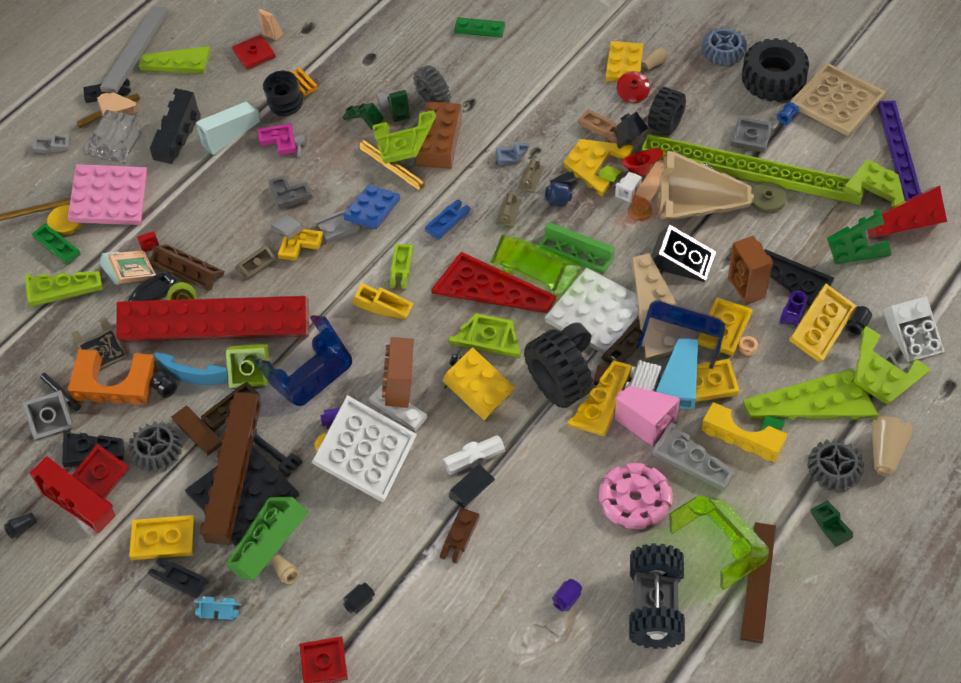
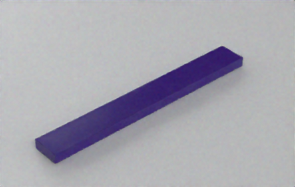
[877,100,921,201]

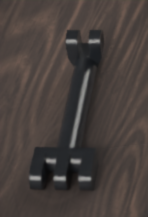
[253,429,302,476]

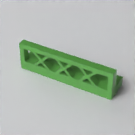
[538,222,615,274]

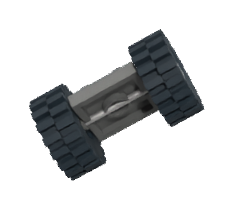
[629,543,685,649]

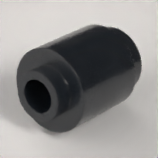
[847,306,872,335]
[343,582,375,614]

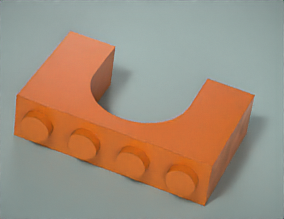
[68,349,158,406]

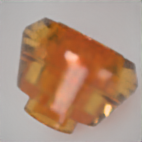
[628,197,653,221]

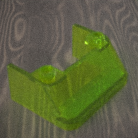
[490,235,582,295]
[669,496,769,591]

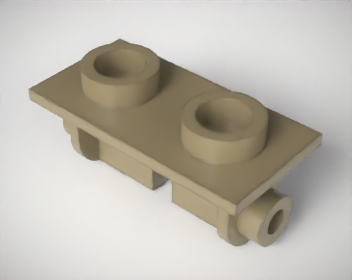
[517,157,545,193]
[496,191,521,227]

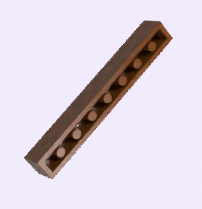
[200,392,261,545]

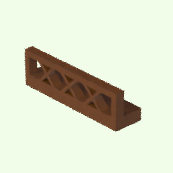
[150,244,225,291]

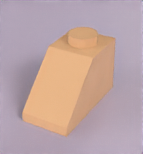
[97,92,137,122]

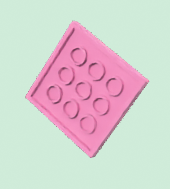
[68,164,147,225]

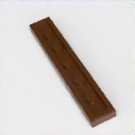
[740,522,776,644]

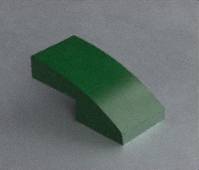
[810,500,853,547]

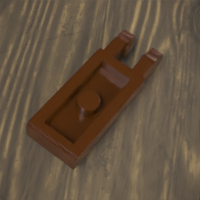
[440,507,480,564]

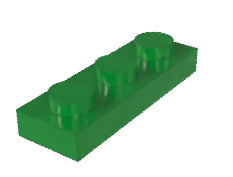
[454,17,505,38]
[32,223,81,265]

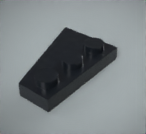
[62,430,124,468]

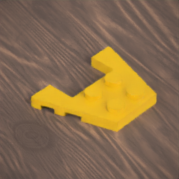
[563,139,634,196]

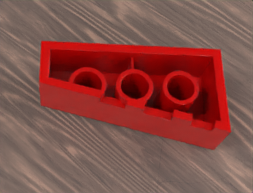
[868,186,947,238]
[29,456,116,533]

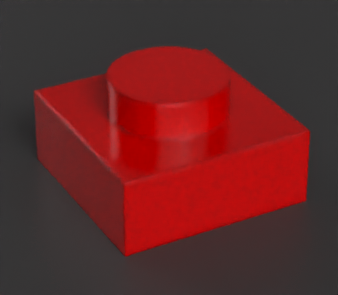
[137,231,159,252]

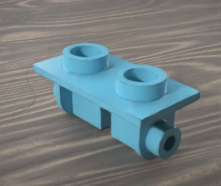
[194,597,241,620]

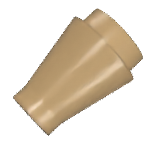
[642,47,668,70]
[271,555,299,584]

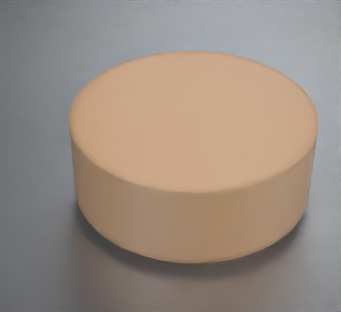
[738,336,758,356]

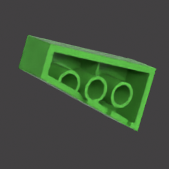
[225,497,309,580]

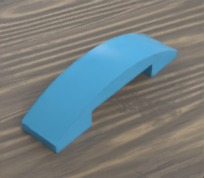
[154,352,229,385]

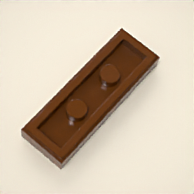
[171,405,222,456]

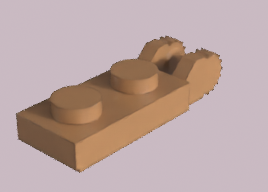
[578,109,617,143]

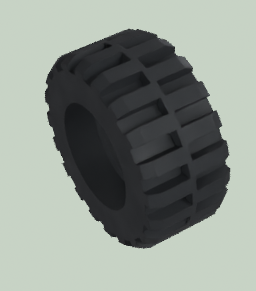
[742,38,809,102]
[524,330,593,408]

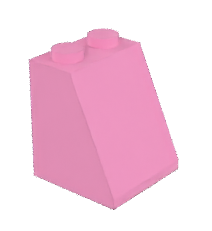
[615,385,680,446]

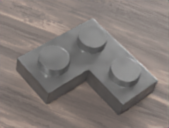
[268,175,313,209]

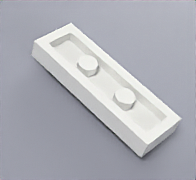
[369,385,427,431]

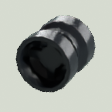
[150,371,177,398]

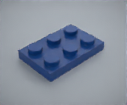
[344,185,400,230]

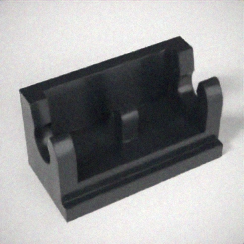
[449,464,495,508]

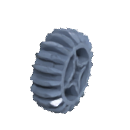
[702,27,747,66]

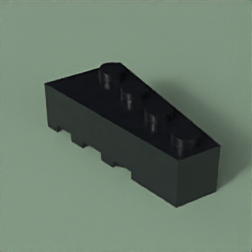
[149,88,201,164]

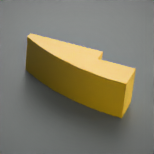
[352,283,414,319]

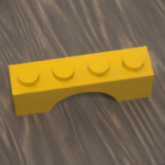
[701,402,788,463]

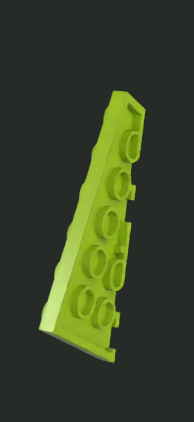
[742,368,879,420]

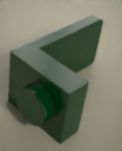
[342,103,384,130]

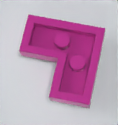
[257,123,296,156]

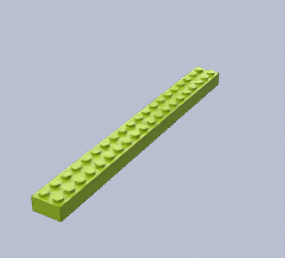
[642,134,864,205]

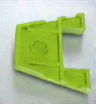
[373,110,436,164]
[842,159,905,208]
[854,326,931,405]

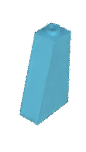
[656,338,698,410]

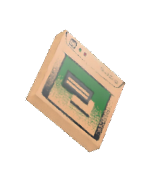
[108,250,156,284]

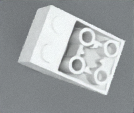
[883,296,945,362]

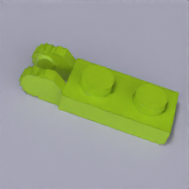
[390,244,414,289]

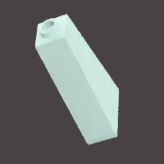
[196,102,260,155]

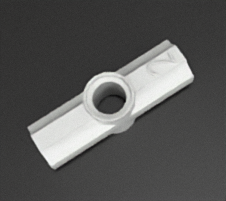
[443,435,505,475]

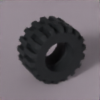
[648,87,686,135]

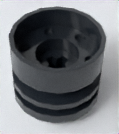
[263,70,303,116]

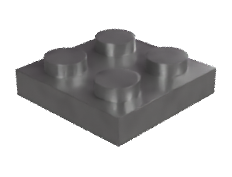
[730,117,773,153]

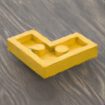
[278,229,323,261]

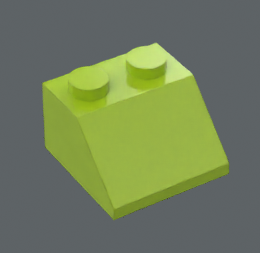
[226,344,269,388]

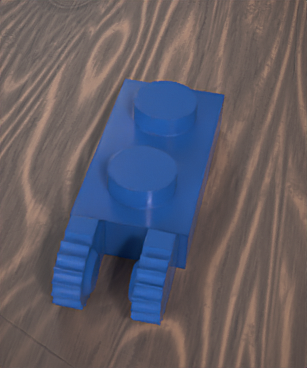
[425,200,471,240]

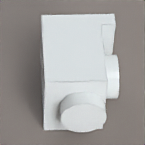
[615,172,642,203]

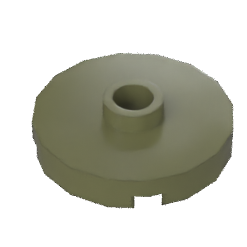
[751,182,786,213]

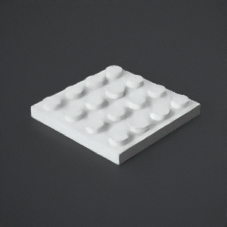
[545,268,639,354]
[311,395,417,503]

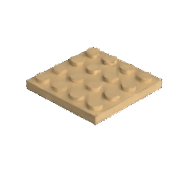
[790,63,886,137]

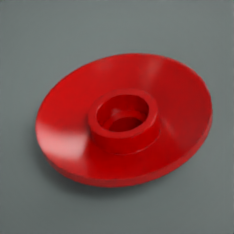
[616,71,650,103]

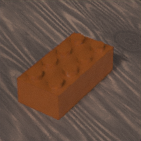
[416,101,462,169]

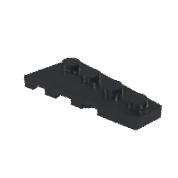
[764,249,834,305]

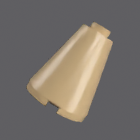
[872,416,914,476]

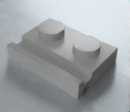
[316,208,360,243]

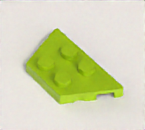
[449,313,521,359]

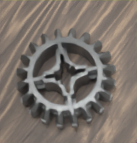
[413,65,451,104]
[128,421,183,472]
[807,439,864,492]

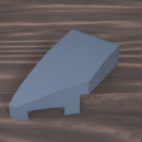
[495,143,529,165]

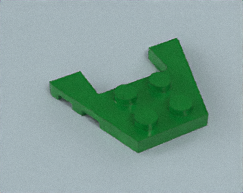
[827,208,892,264]

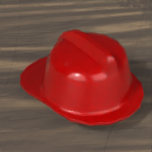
[622,148,663,176]

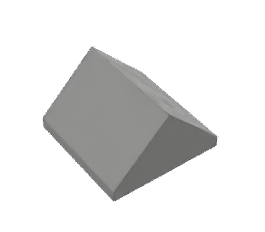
[22,390,73,439]

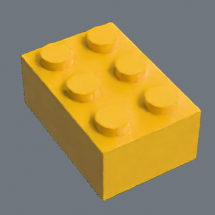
[442,347,516,421]

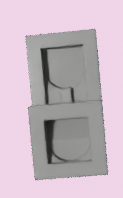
[33,133,69,154]
[271,215,303,240]

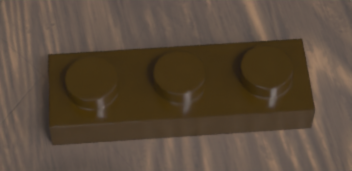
[200,381,260,432]

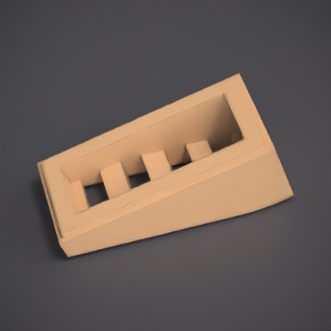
[258,9,283,41]

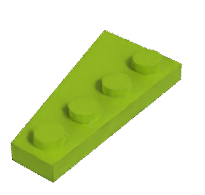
[139,46,211,74]
[25,271,103,307]

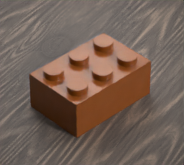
[728,236,773,305]
[382,337,414,408]

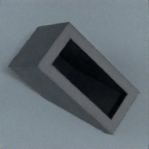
[616,111,648,149]

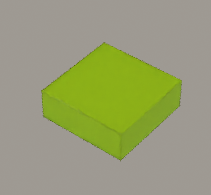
[599,165,623,182]

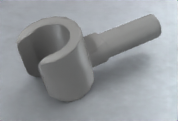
[295,135,306,158]

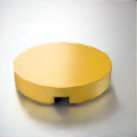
[47,205,83,236]

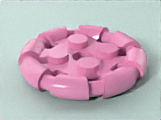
[598,463,673,530]

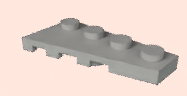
[652,422,734,492]

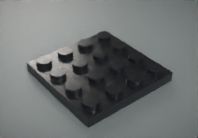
[185,445,299,546]

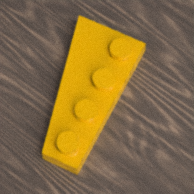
[567,360,632,437]

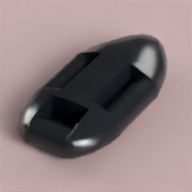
[128,272,176,301]

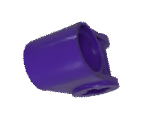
[779,291,807,328]

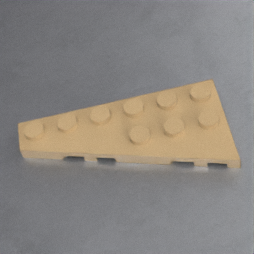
[631,253,695,362]

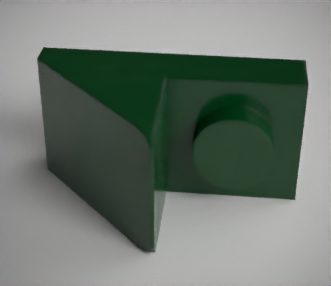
[387,90,410,122]

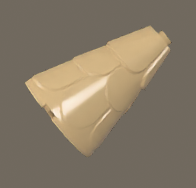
[657,151,754,220]

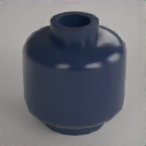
[545,182,572,207]

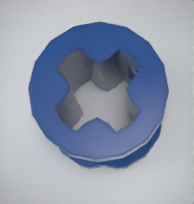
[777,102,799,125]

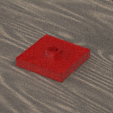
[232,34,276,70]
[72,444,130,499]
[299,636,348,683]

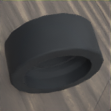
[561,322,591,353]

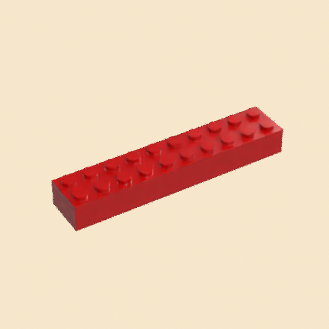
[116,296,309,342]

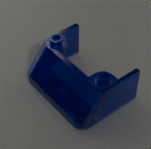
[637,299,725,369]
[254,315,352,406]

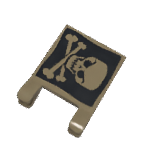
[71,317,128,371]

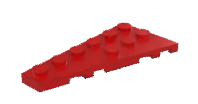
[431,252,556,313]

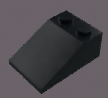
[651,225,716,282]

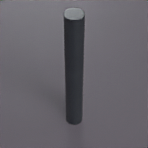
[40,372,81,411]

